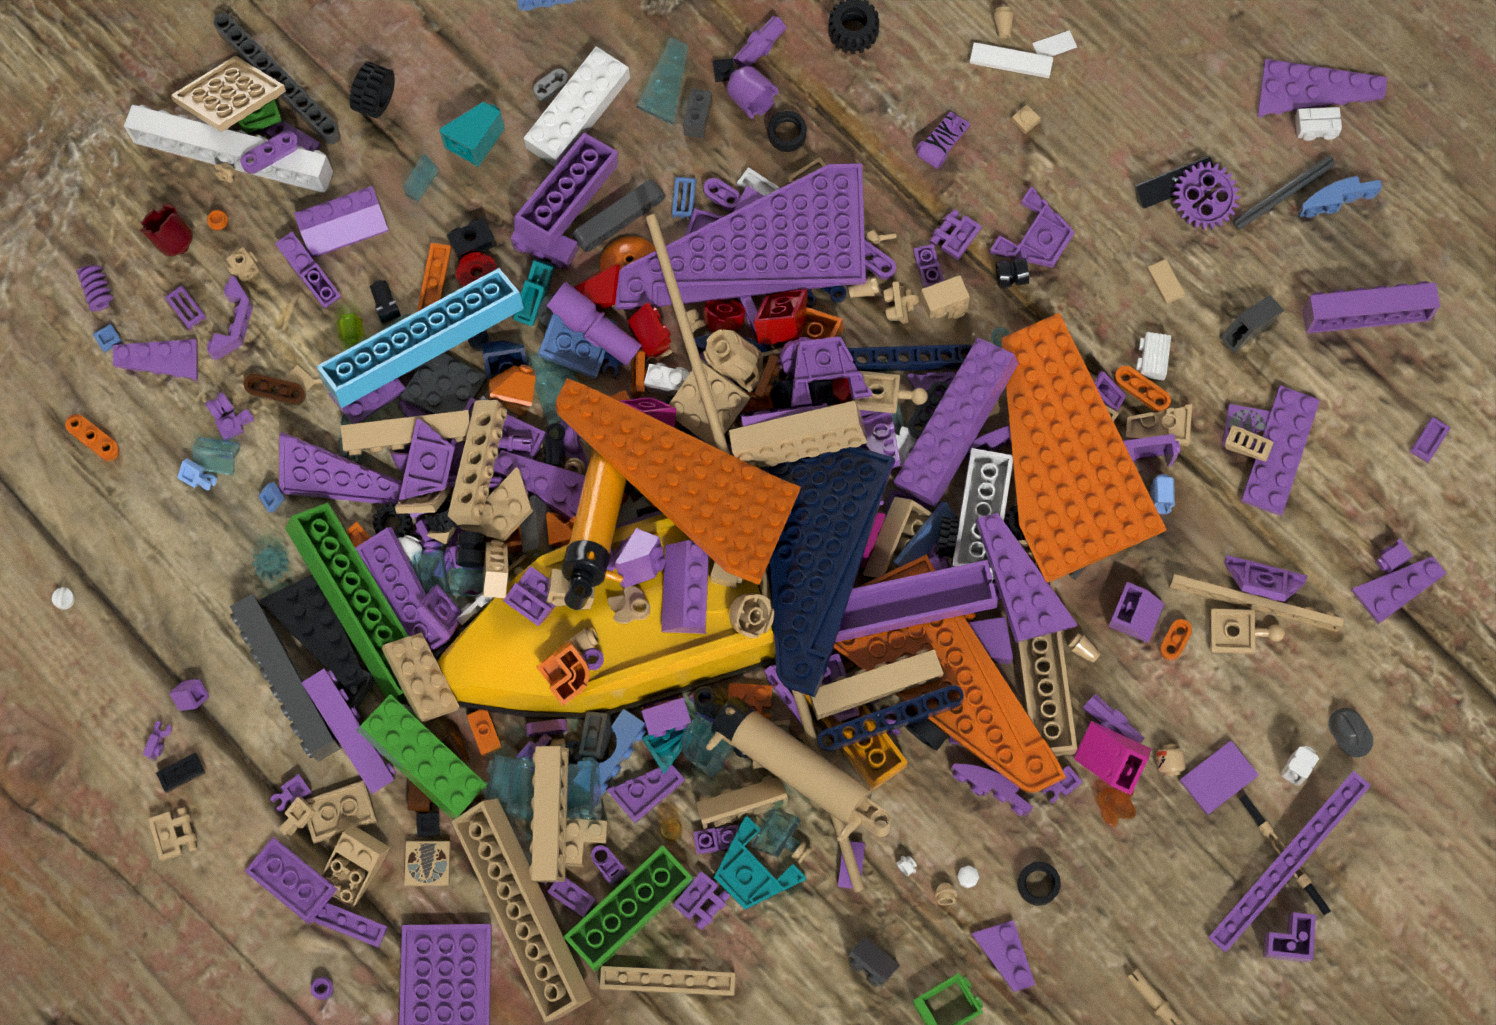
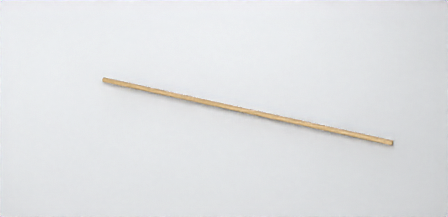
[646,214,865,893]

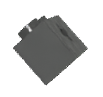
[683,88,712,139]

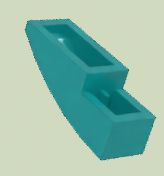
[513,259,557,327]

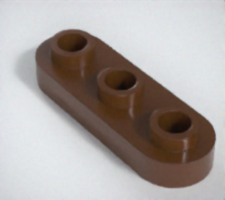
[244,374,306,405]

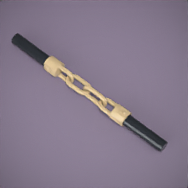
[1239,795,1331,916]

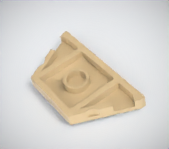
[460,467,533,542]

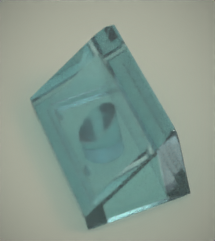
[402,154,439,201]

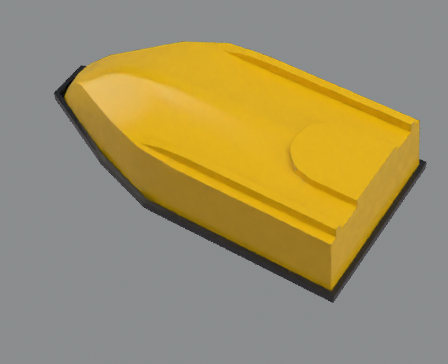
[433,514,776,719]

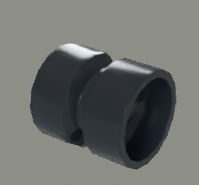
[995,258,1029,288]
[770,378,810,408]
[456,531,486,568]

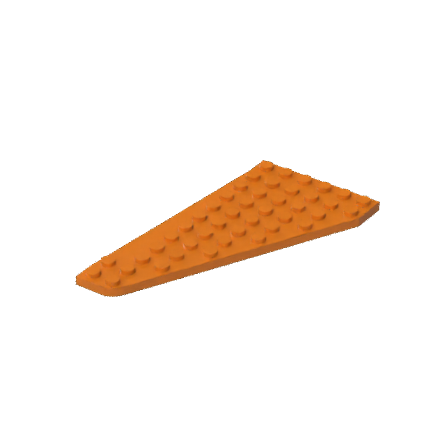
[555,378,801,585]
[833,554,1066,793]

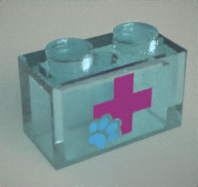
[450,569,483,596]

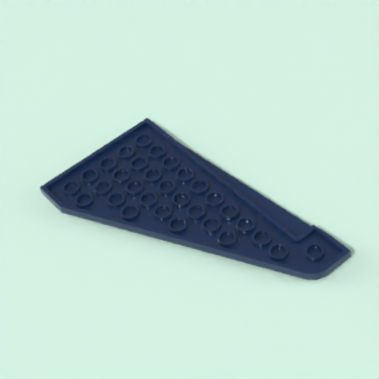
[765,447,896,697]

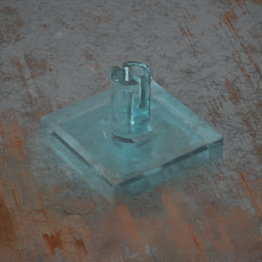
[751,809,801,858]

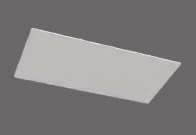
[1032,30,1077,57]

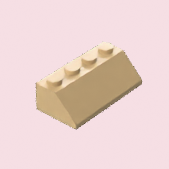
[862,497,932,580]
[696,775,788,830]

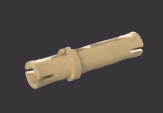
[1127,969,1183,1025]

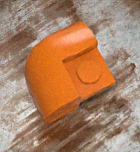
[536,641,590,706]

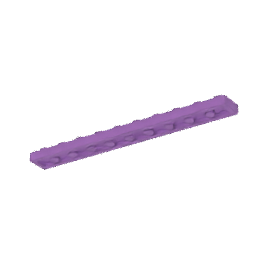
[1208,771,1371,953]

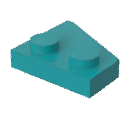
[642,728,691,774]

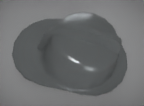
[1329,708,1373,758]

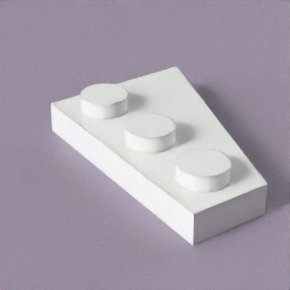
[457,578,511,625]

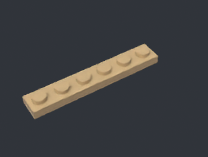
[600,966,736,996]

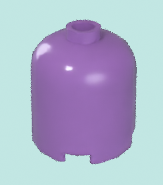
[727,66,779,118]

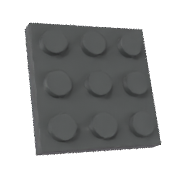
[401,353,487,415]

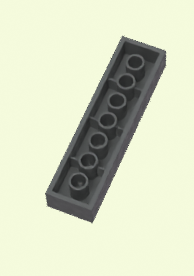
[230,593,341,762]

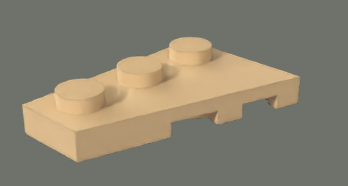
[1125,404,1192,446]

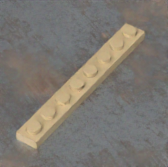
[1169,573,1344,632]

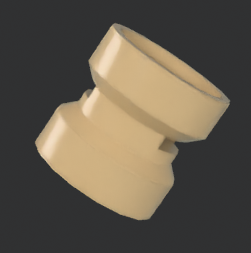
[686,309,707,338]

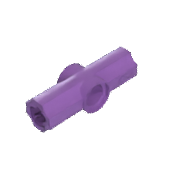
[733,16,786,68]
[1082,694,1145,743]

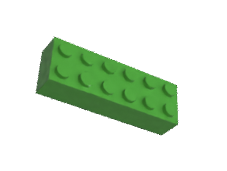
[356,694,487,820]
[564,845,693,973]

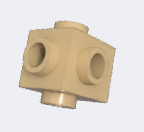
[226,247,259,283]

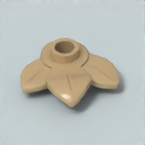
[608,585,650,624]

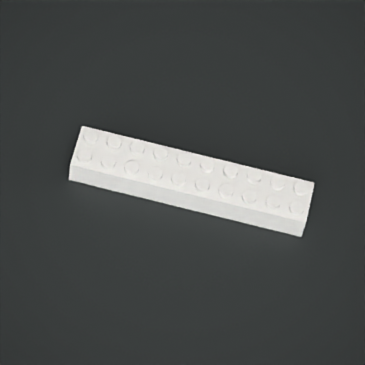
[124,105,333,194]

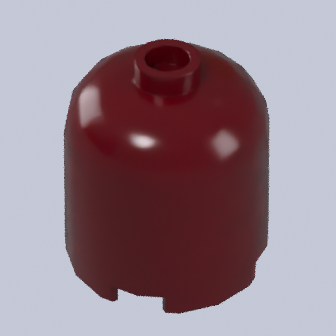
[140,204,193,256]

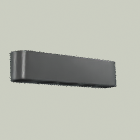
[572,179,666,252]

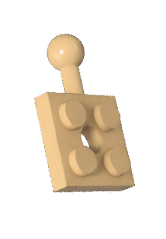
[855,371,928,413]
[1210,609,1285,654]

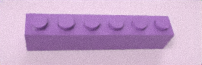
[301,668,396,794]

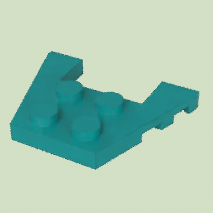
[713,816,807,910]

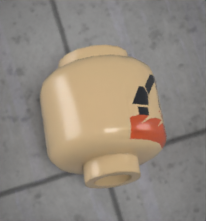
[1156,744,1186,776]

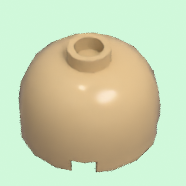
[729,593,774,638]

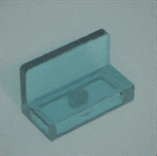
[192,437,240,475]
[411,550,450,595]

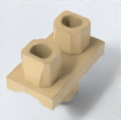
[883,281,919,324]

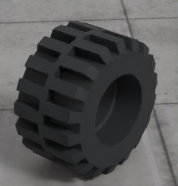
[828,0,879,54]
[350,62,395,118]

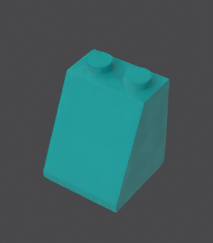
[439,102,505,167]

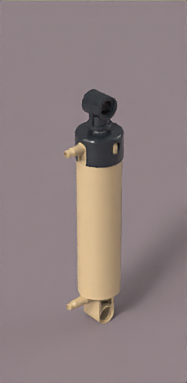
[693,686,891,843]

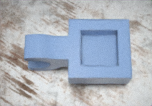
[177,458,218,490]

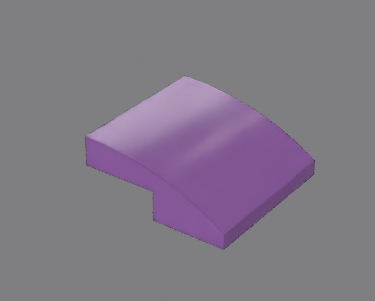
[503,566,556,626]

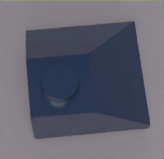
[482,340,528,381]

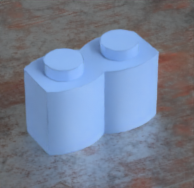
[1150,474,1175,514]

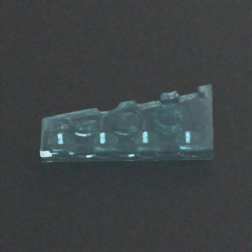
[636,37,688,125]

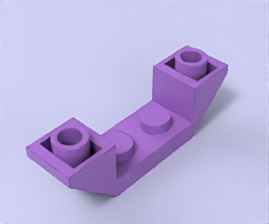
[207,276,253,360]

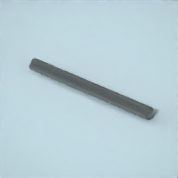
[1233,156,1335,229]

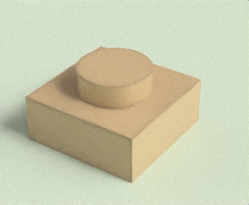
[1011,105,1041,134]

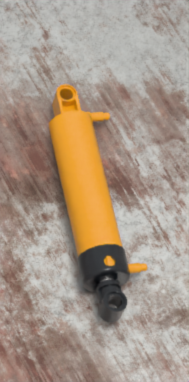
[561,447,627,610]

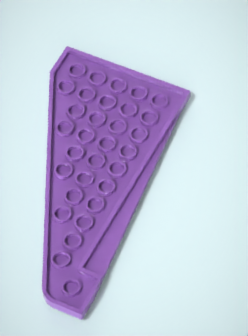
[616,163,866,310]

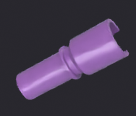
[547,281,642,366]

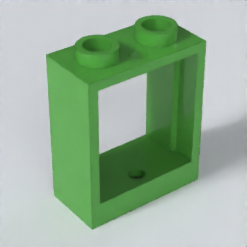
[912,973,984,1025]

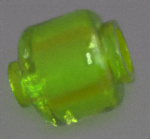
[336,313,365,344]

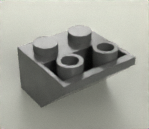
[848,936,900,988]

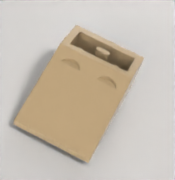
[321,825,390,909]

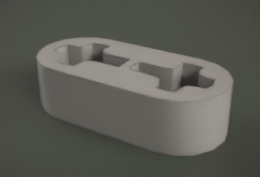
[534,69,568,101]

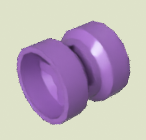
[204,392,234,421]

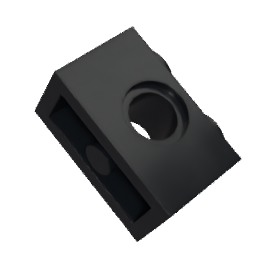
[447,218,497,263]

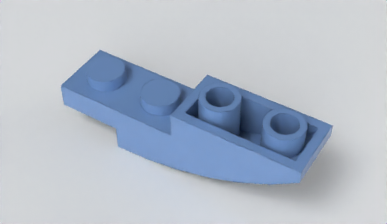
[1298,176,1382,218]

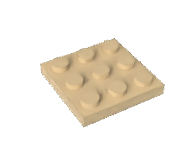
[669,359,752,448]

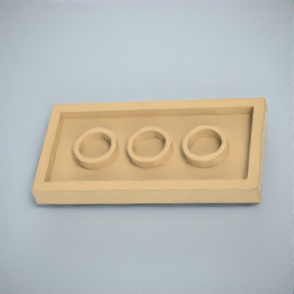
[381,632,460,723]

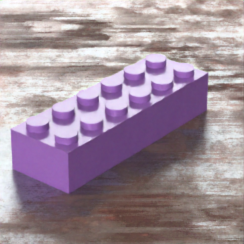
[514,133,618,250]
[1302,281,1440,334]

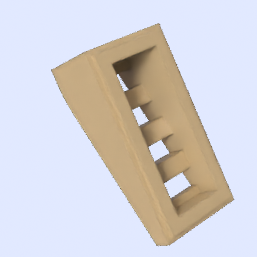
[1225,425,1274,462]

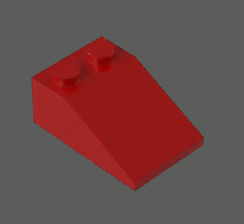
[753,289,808,345]

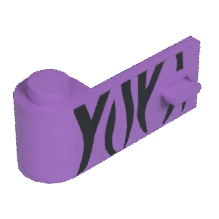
[916,111,971,169]

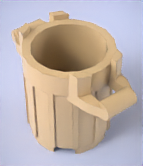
[703,330,763,392]

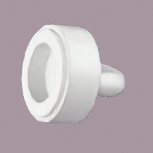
[52,587,75,610]

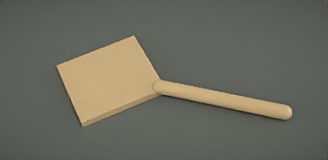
[283,365,322,398]

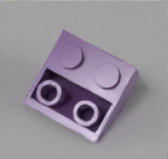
[1108,582,1164,643]

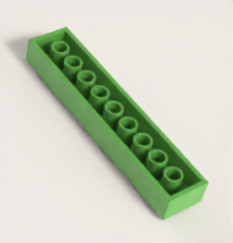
[285,503,409,703]

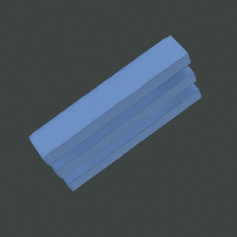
[672,177,696,219]

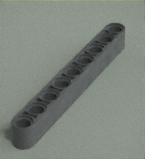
[213,13,341,145]

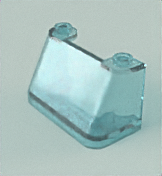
[506,757,602,821]

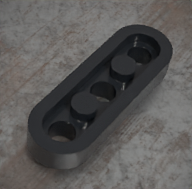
[908,381,949,438]

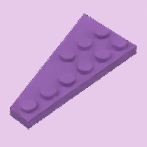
[1257,59,1387,117]
[279,432,403,505]
[493,450,630,521]
[976,513,1077,643]

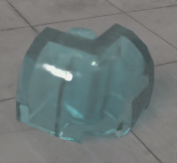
[681,714,735,777]

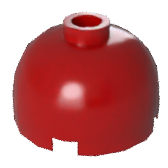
[704,299,745,333]

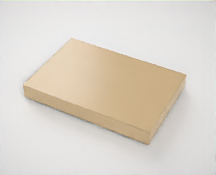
[305,780,377,844]

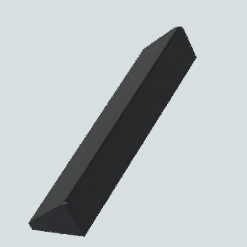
[1135,155,1214,209]

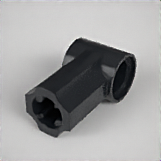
[369,280,401,324]
[543,423,565,466]

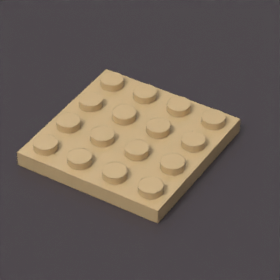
[171,56,286,132]

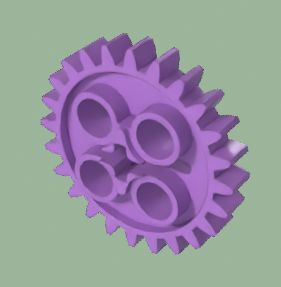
[1172,162,1240,230]

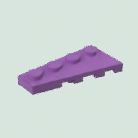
[113,339,198,381]
[1351,556,1446,624]

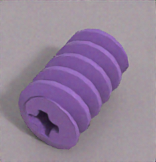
[76,265,113,312]

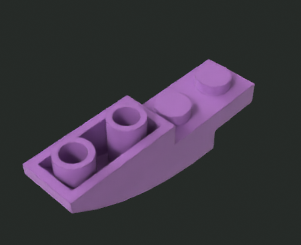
[275,232,341,309]
[951,763,1033,817]

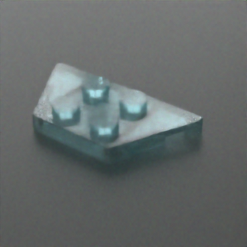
[526,355,577,430]

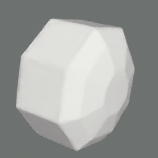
[957,865,979,889]

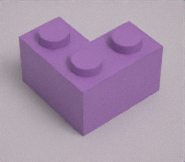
[1263,912,1316,963]

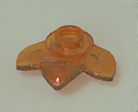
[1096,788,1136,827]

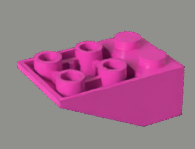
[1074,721,1152,795]

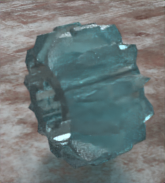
[252,545,289,581]

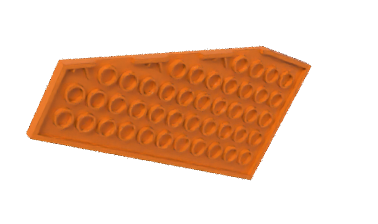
[1002,312,1166,583]

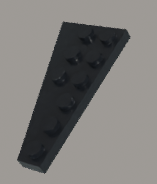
[259,575,367,689]

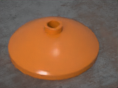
[600,236,656,271]

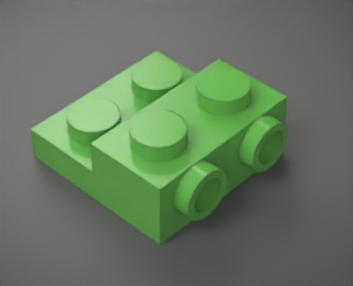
[239,99,282,134]

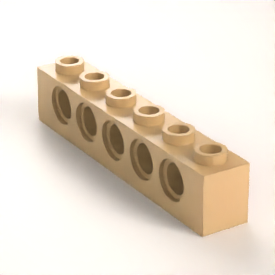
[448,400,507,525]

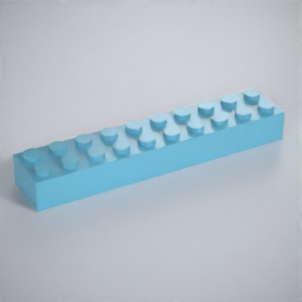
[316,268,524,408]

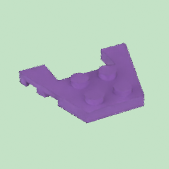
[990,187,1075,268]
[791,336,872,408]

